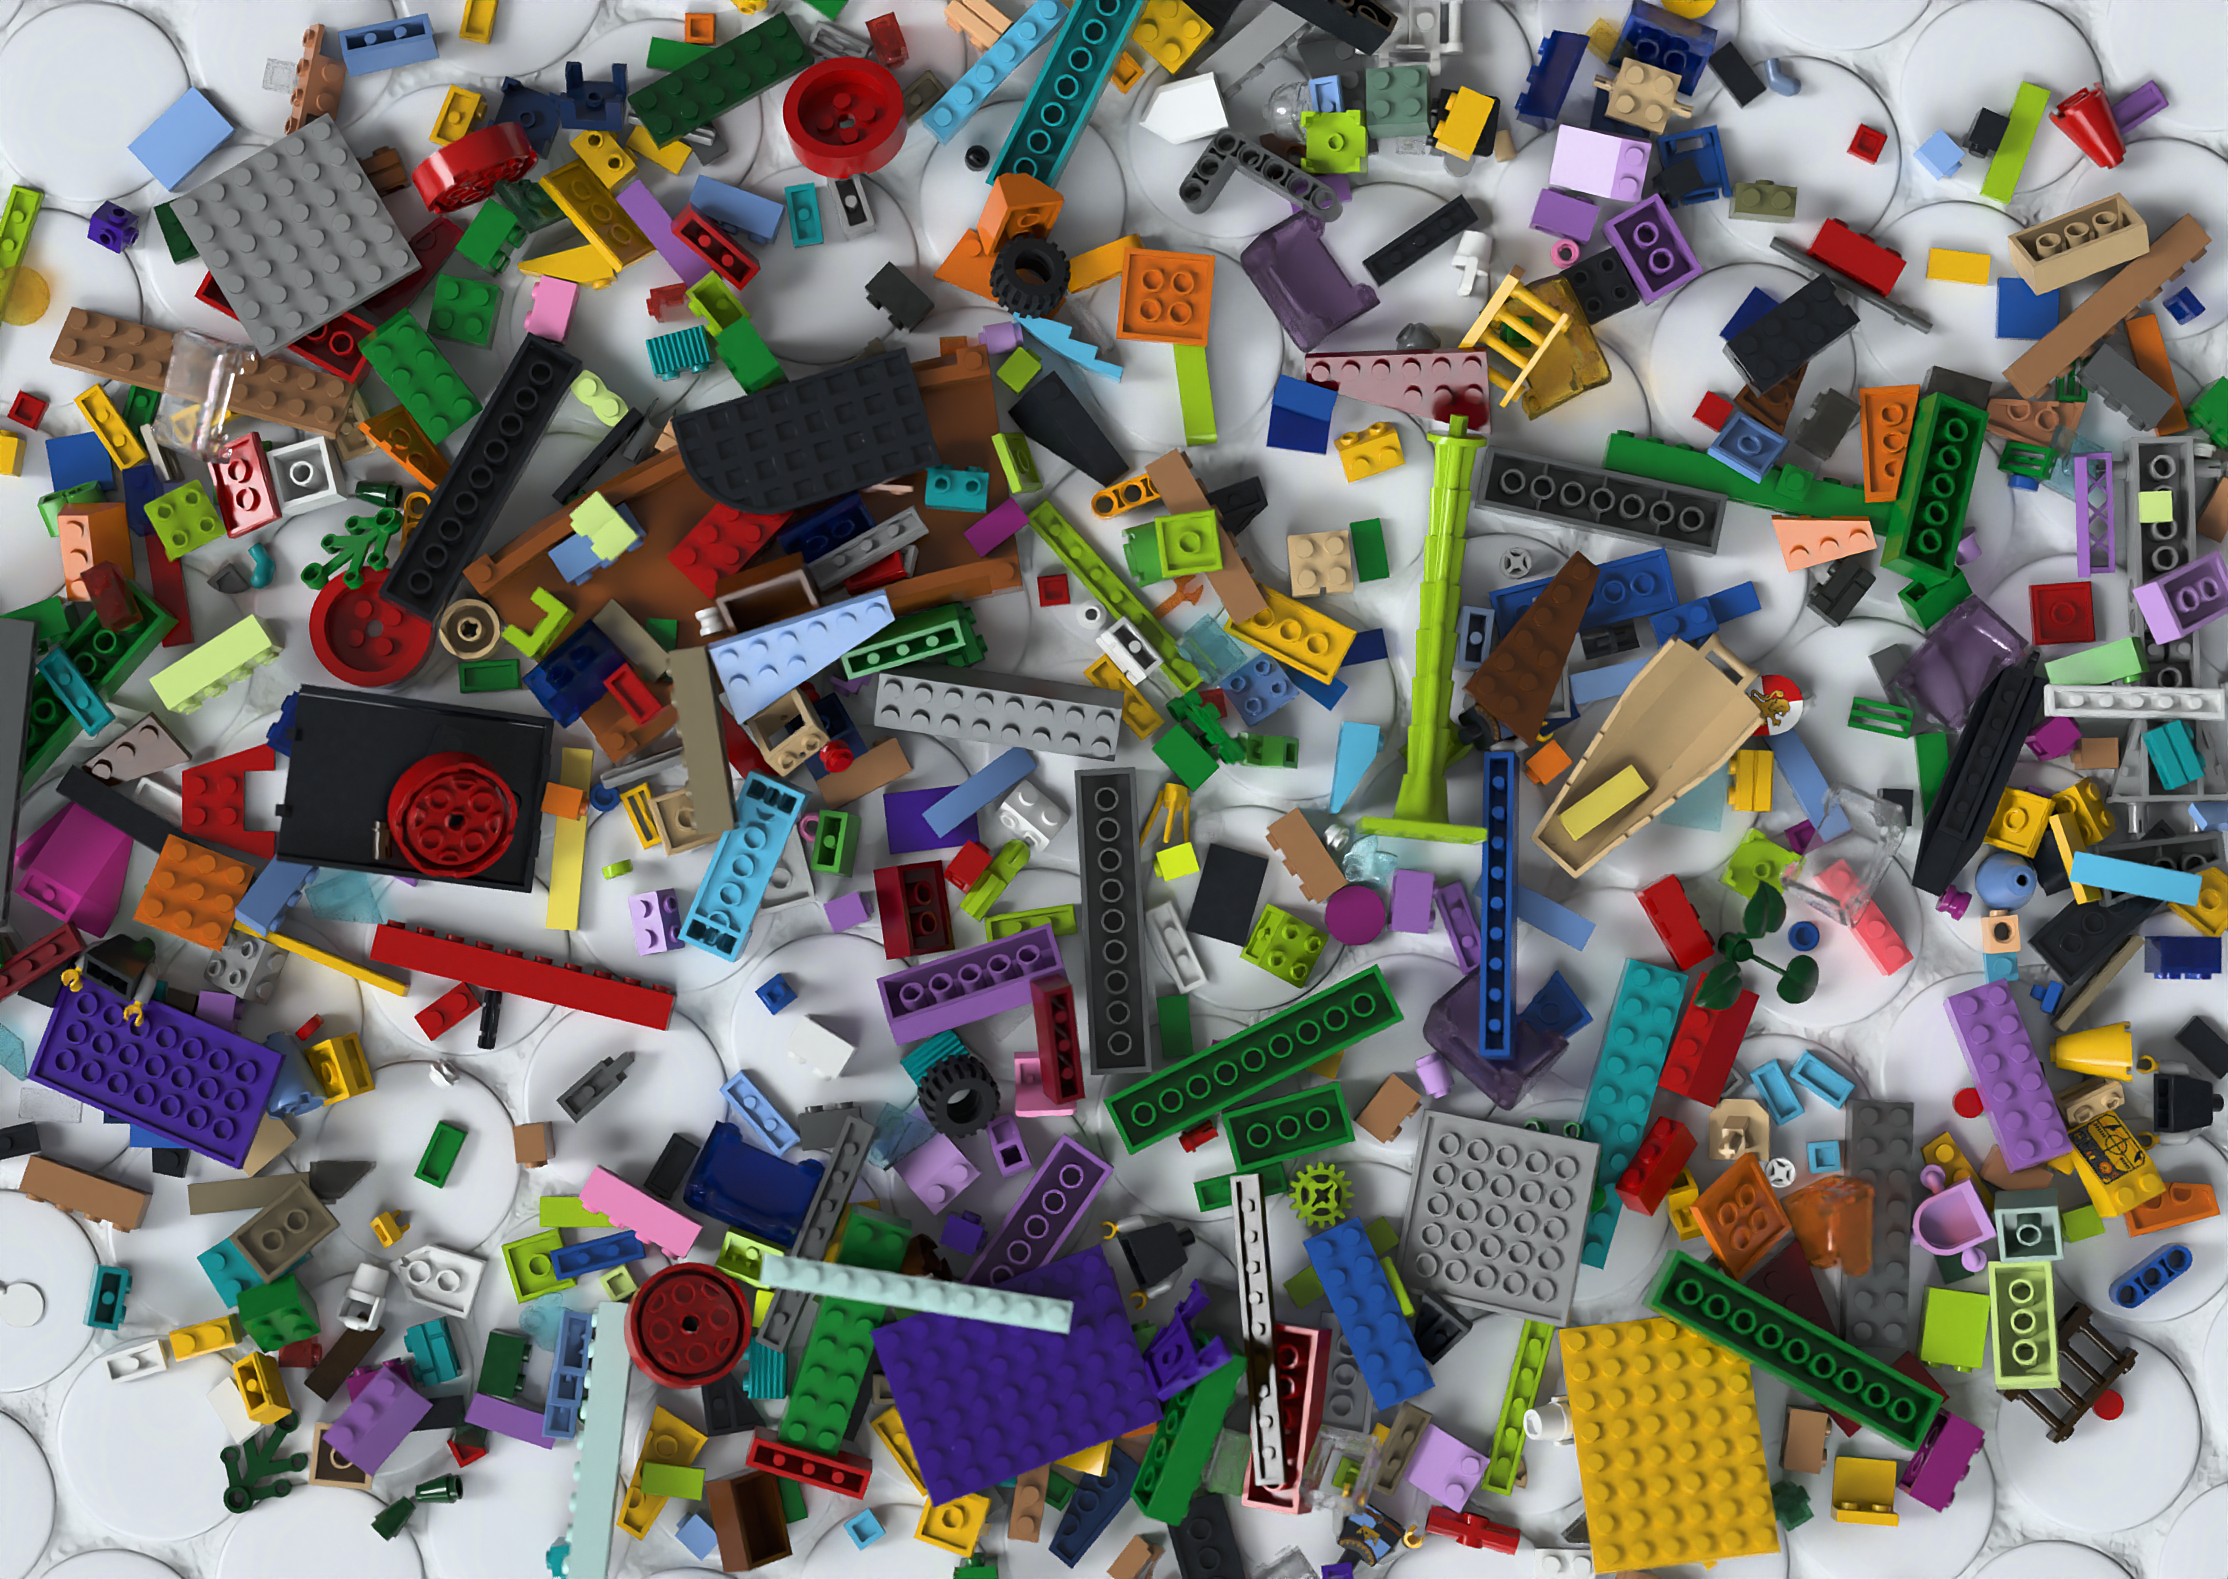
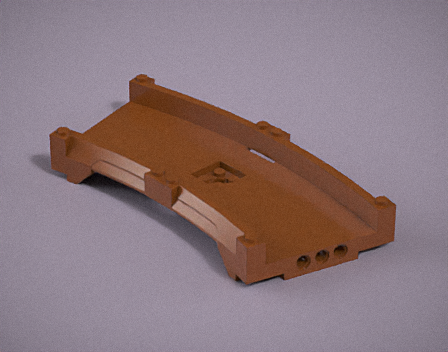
[462,344,1024,766]

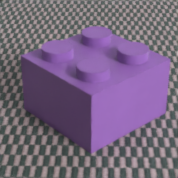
[1387,869,1439,934]

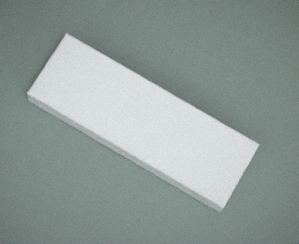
[1143,899,1209,995]

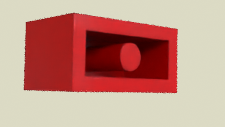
[943,839,993,895]

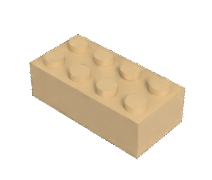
[2007,192,2150,296]

